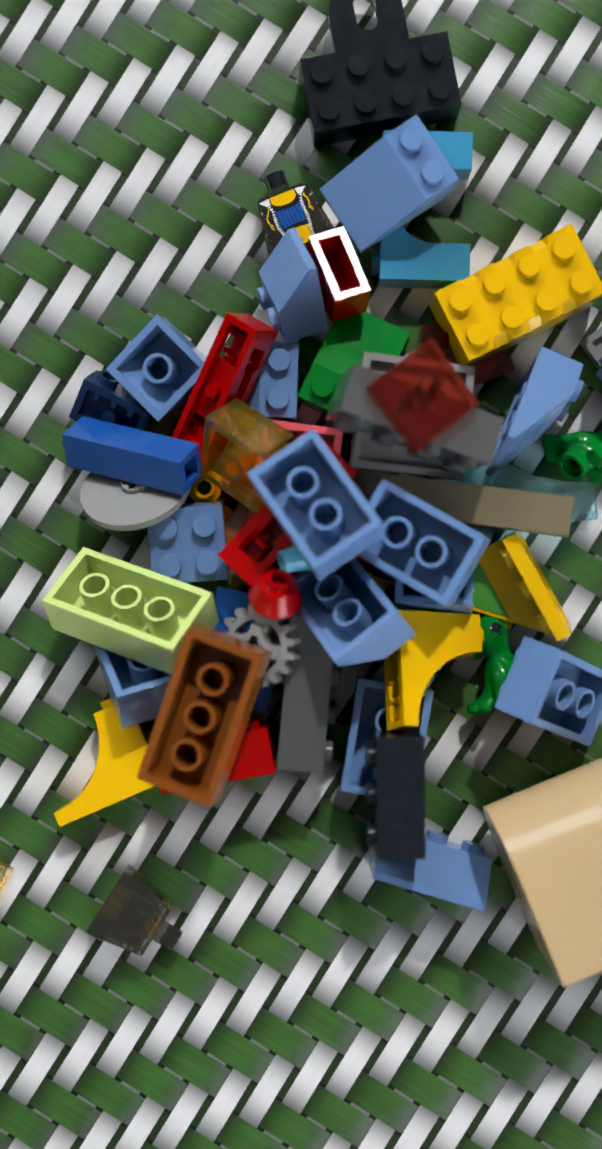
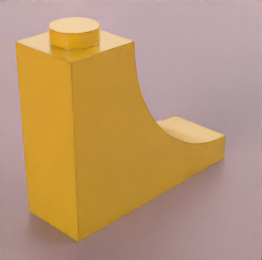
[384,610,484,731]
[54,698,155,827]

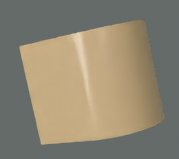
[483,758,602,987]

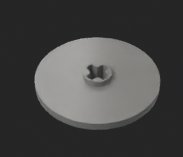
[80,472,191,531]

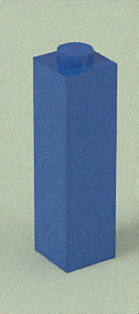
[62,416,202,495]

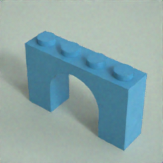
[371,130,473,289]

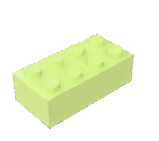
[41,547,219,675]

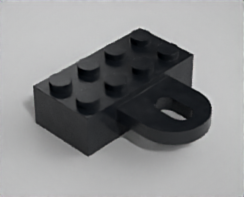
[300,0,462,147]

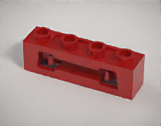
[172,312,279,467]
[217,441,359,587]

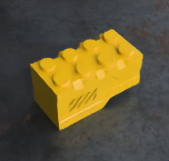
[429,223,602,366]

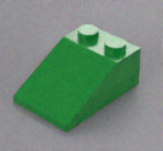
[297,312,410,416]

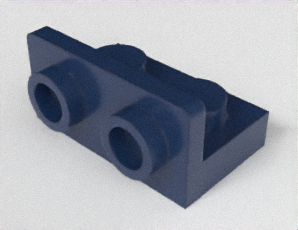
[69,370,152,431]

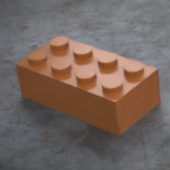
[137,624,273,807]

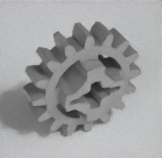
[223,604,301,688]

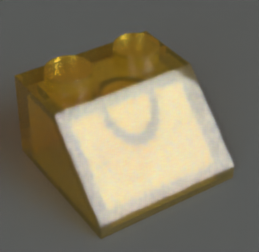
[201,398,294,513]

